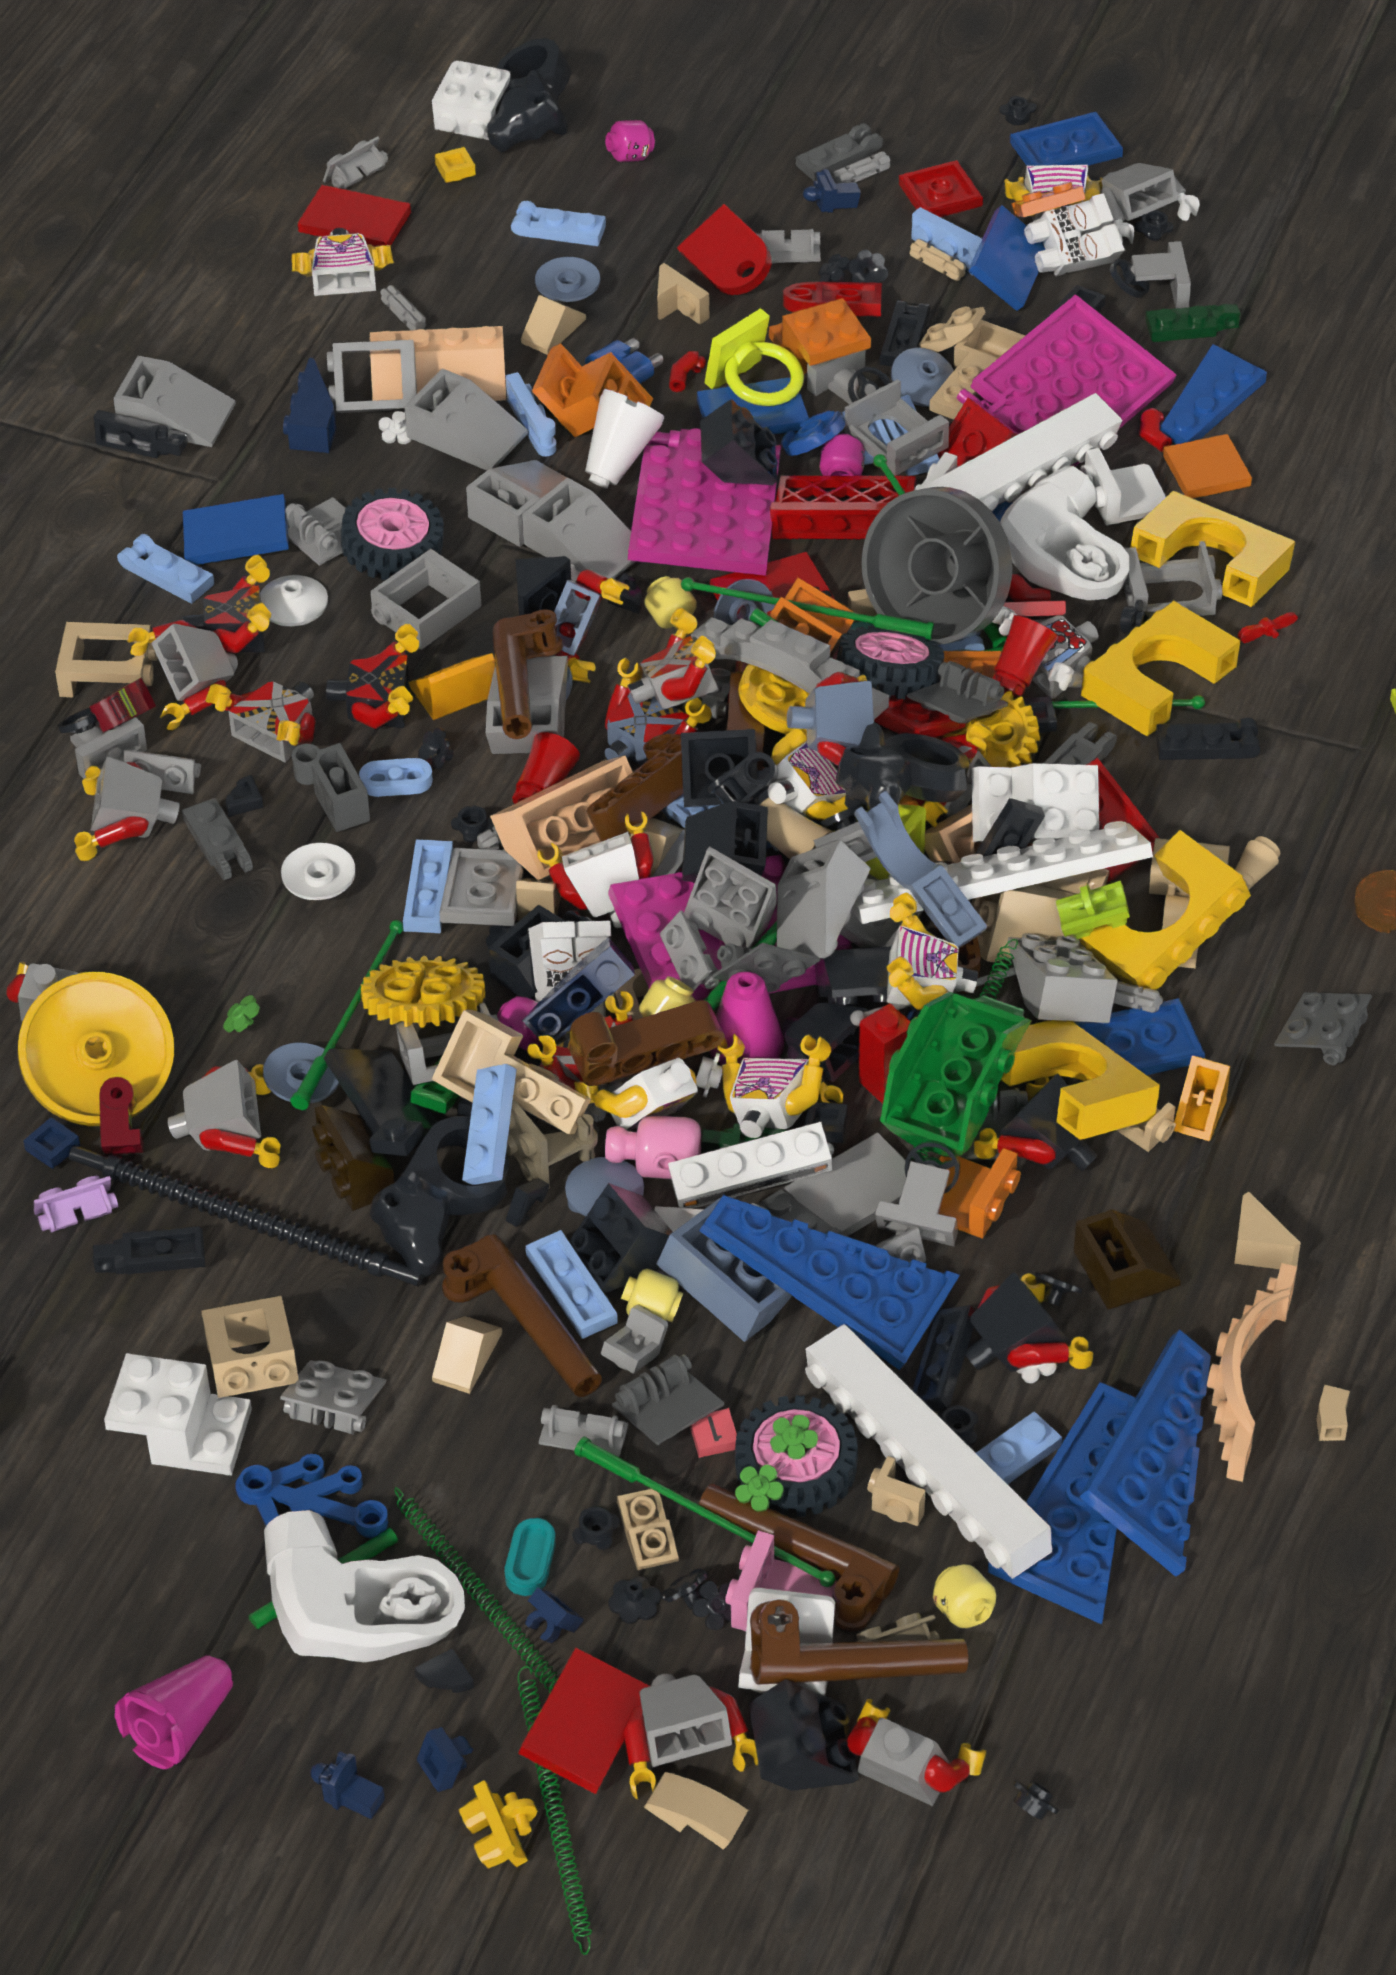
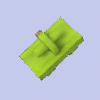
[1056,881,1130,939]

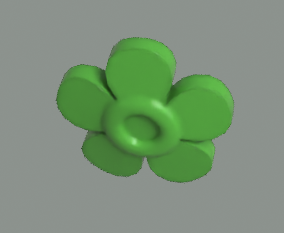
[223,995,260,1032]
[770,1415,818,1460]
[735,1465,784,1512]

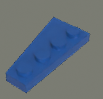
[1160,344,1267,445]

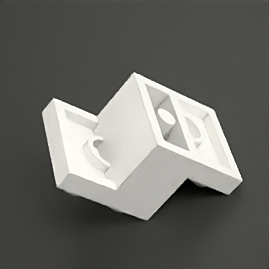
[972,763,1099,843]
[104,1353,252,1476]

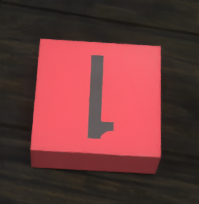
[690,1408,737,1458]

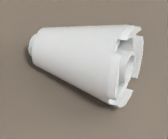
[585,389,664,489]

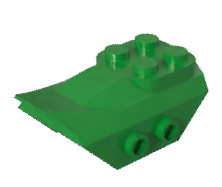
[880,992,1032,1158]

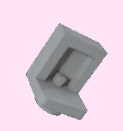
[601,1305,668,1374]

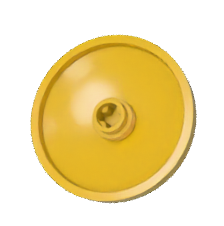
[18,972,174,1126]

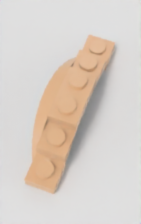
[1207,1263,1297,1482]

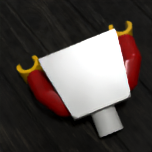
[537,811,654,928]

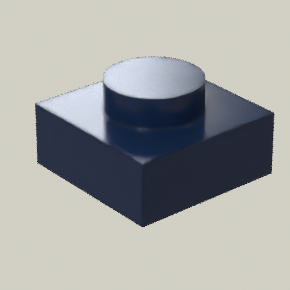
[23,1117,80,1169]

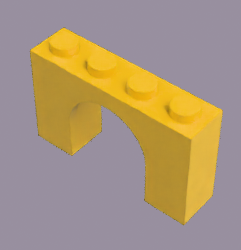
[1130,491,1295,607]
[1081,601,1240,737]
[1079,830,1251,990]
[1001,1020,1160,1140]

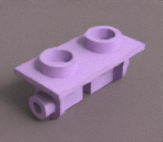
[34,1176,118,1233]

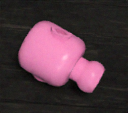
[605,1116,701,1179]

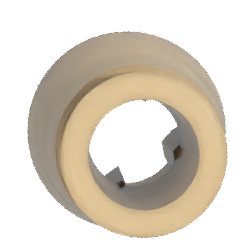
[1235,836,1280,890]

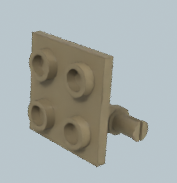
[506,1098,598,1189]

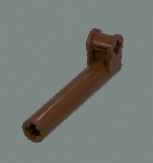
[493,610,563,739]
[442,1234,602,1397]
[699,1483,900,1632]
[750,1599,968,1685]

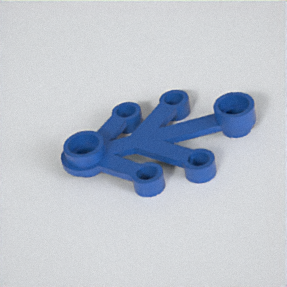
[236,1454,388,1539]

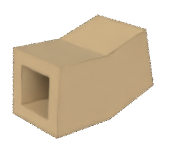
[1317,1385,1350,1441]

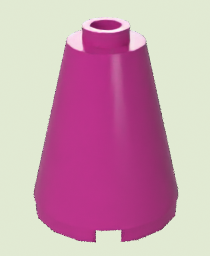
[709,972,784,1066]
[115,1656,233,1769]

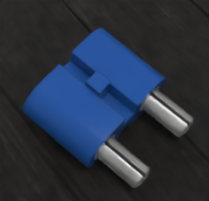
[585,338,663,384]

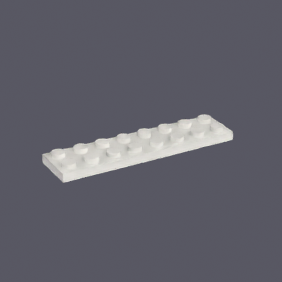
[851,821,1153,924]

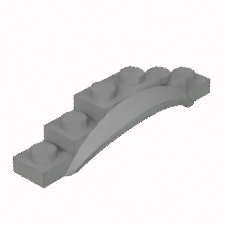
[691,617,889,719]

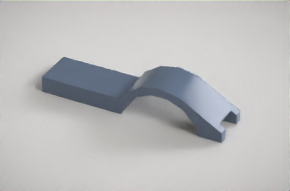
[854,791,988,949]

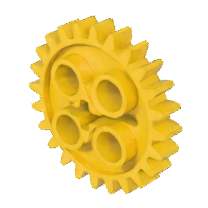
[935,690,1040,768]
[361,956,485,1028]

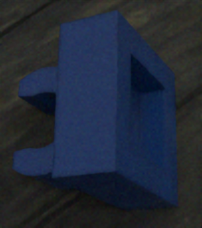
[525,1587,584,1643]
[417,1727,473,1792]

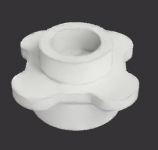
[696,1053,722,1097]

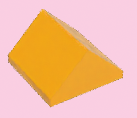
[409,653,495,720]

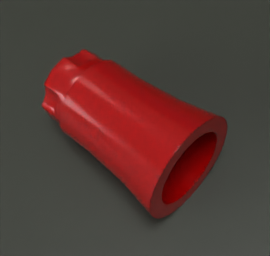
[992,615,1058,698]
[512,732,580,804]

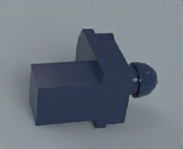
[803,169,861,213]
[310,1751,385,1819]

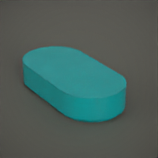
[504,1518,556,1596]

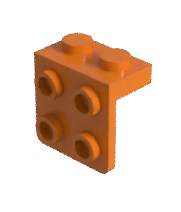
[938,1148,1021,1239]

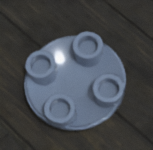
[565,1157,644,1216]

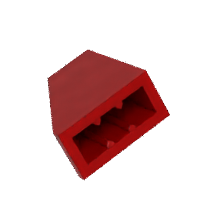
[859,1003,910,1104]

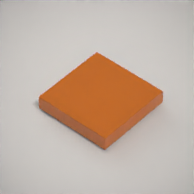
[1163,434,1252,499]

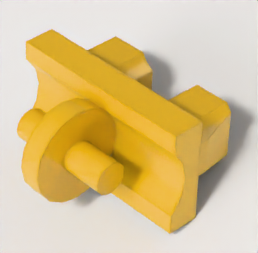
[459,1780,537,1869]

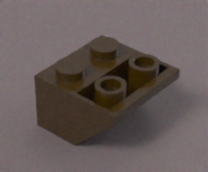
[312,1105,395,1211]
[1073,1209,1181,1310]

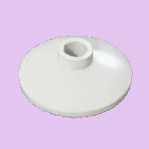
[260,575,328,626]
[281,843,355,900]

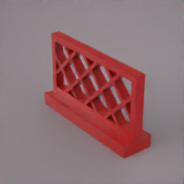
[770,476,917,539]

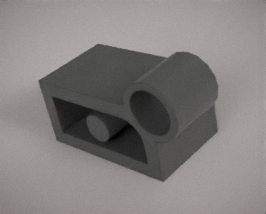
[292,743,370,832]

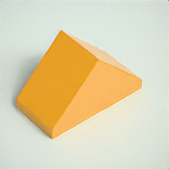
[1174,1055,1231,1141]

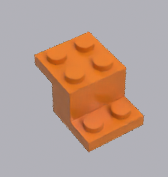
[769,298,871,374]
[532,343,653,437]
[769,578,856,658]

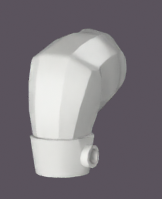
[1000,466,1129,600]
[264,1510,465,1662]

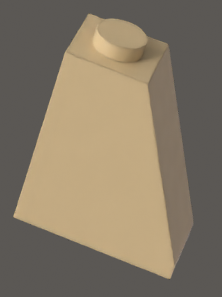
[971,884,1075,962]

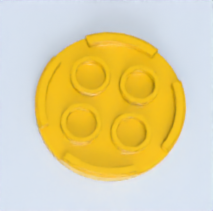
[738,664,809,735]

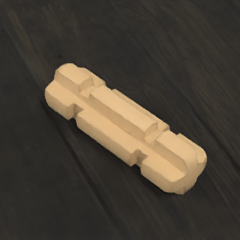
[910,239,966,281]

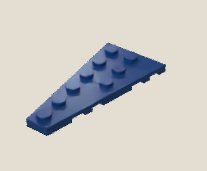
[699,1195,960,1370]
[1079,1330,1211,1577]
[988,1382,1135,1624]

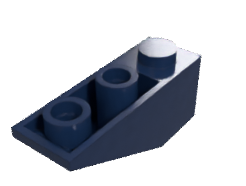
[283,358,336,453]
[522,937,635,1042]

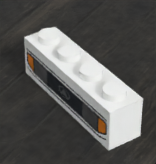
[668,1122,832,1209]

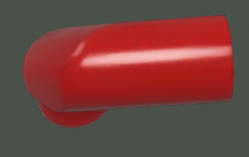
[669,351,706,392]
[1139,408,1172,453]
[1008,574,1050,602]

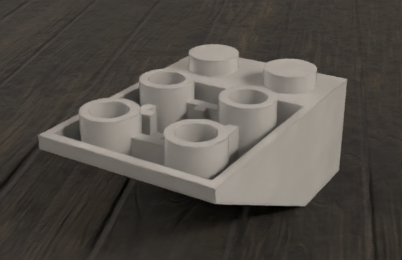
[113,356,236,447]
[405,368,528,470]
[466,460,567,547]
[522,477,636,579]
[485,656,568,754]
[777,840,871,959]
[684,846,777,949]
[1007,933,1117,1023]

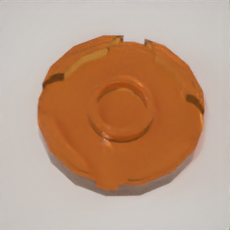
[1354,870,1396,933]

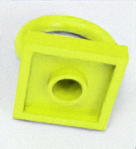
[704,308,804,406]

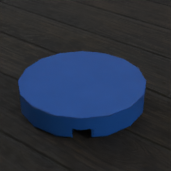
[781,411,846,456]

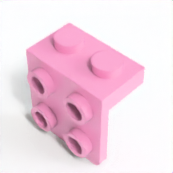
[726,1531,836,1631]

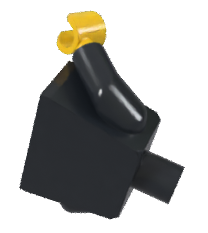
[782,1003,869,1104]

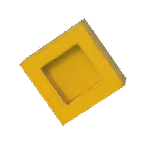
[435,147,476,183]

